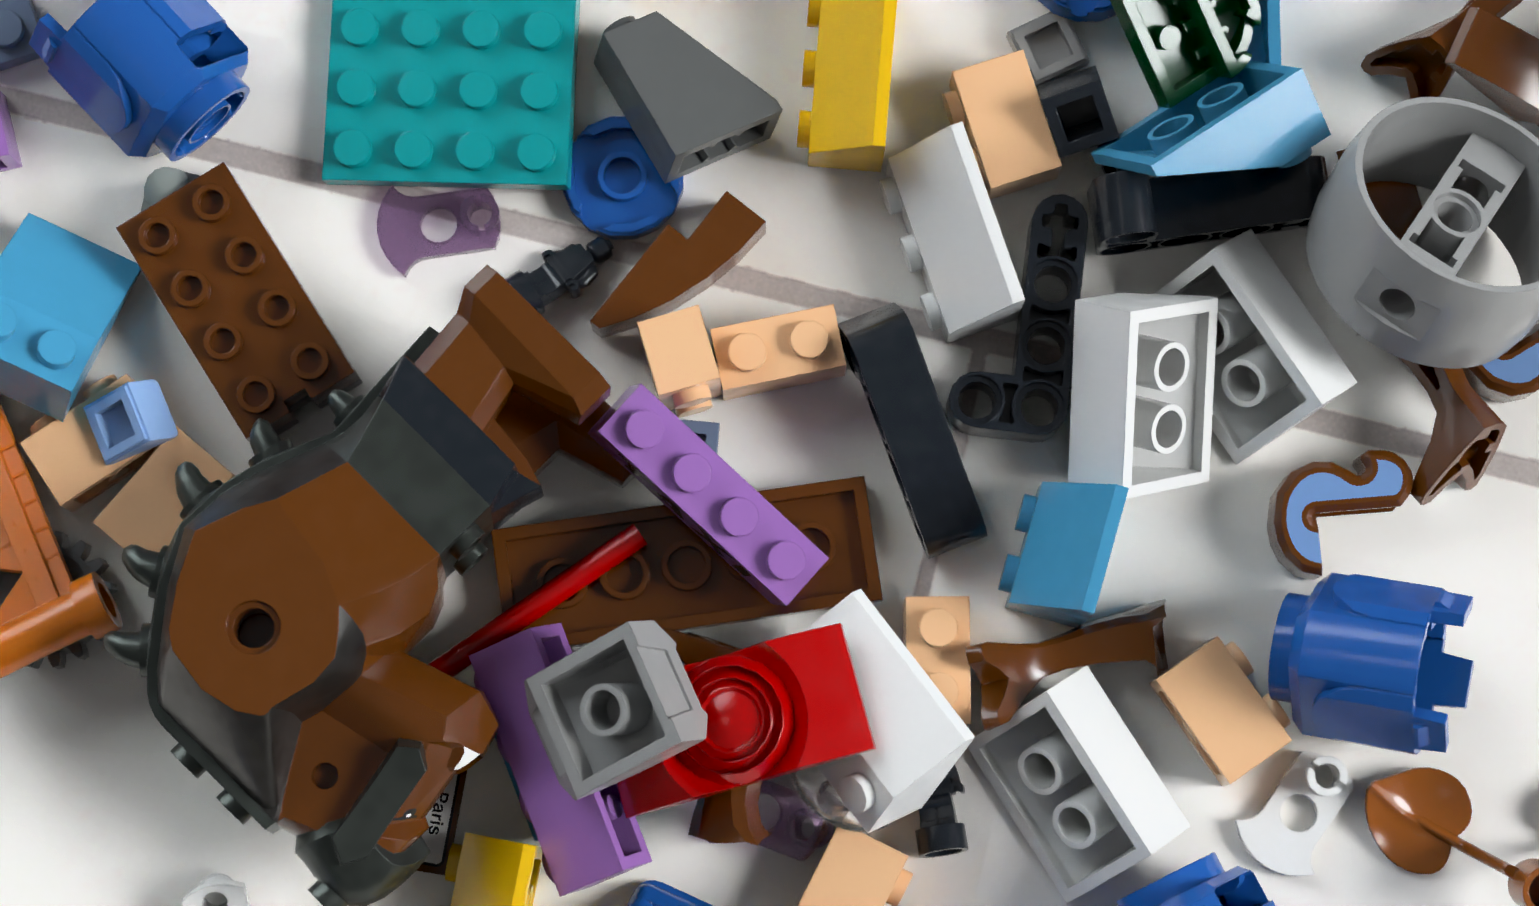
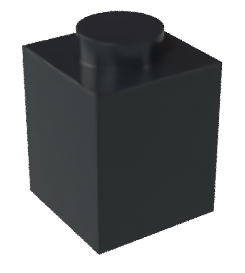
[1037,66,1120,158]

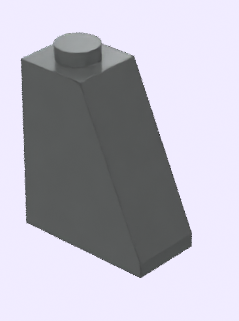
[594,11,783,184]

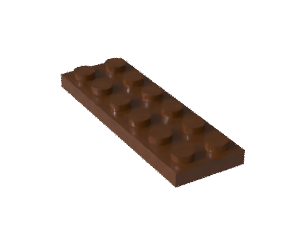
[491,476,883,647]

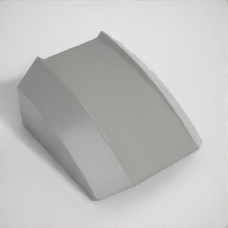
[524,620,708,801]

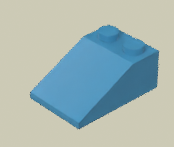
[1091,61,1331,177]
[0,213,142,422]
[998,481,1129,628]

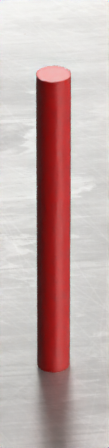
[428,524,647,677]

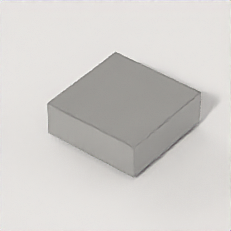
[1006,12,1090,89]

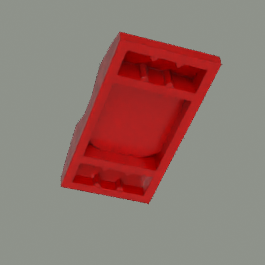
[617,623,876,819]

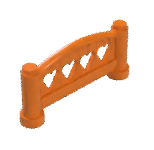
[0,403,123,679]

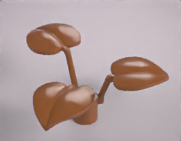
[1365,767,1539,906]

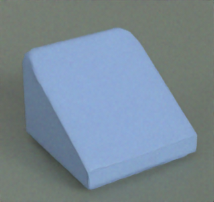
[83,379,178,465]

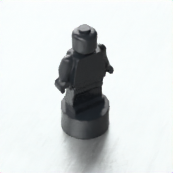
[505,237,614,314]
[915,764,968,858]

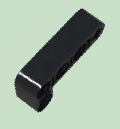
[1087,156,1328,256]
[946,194,1088,443]
[838,302,988,559]

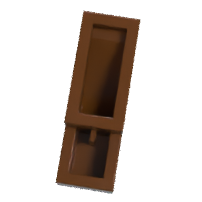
[1444,7,1539,127]
[590,191,766,339]

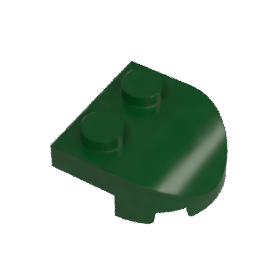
[1110,0,1261,108]

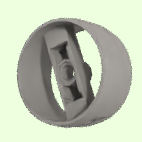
[1306,97,1539,369]

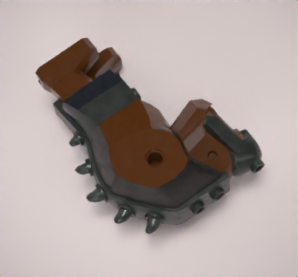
[103,265,634,906]

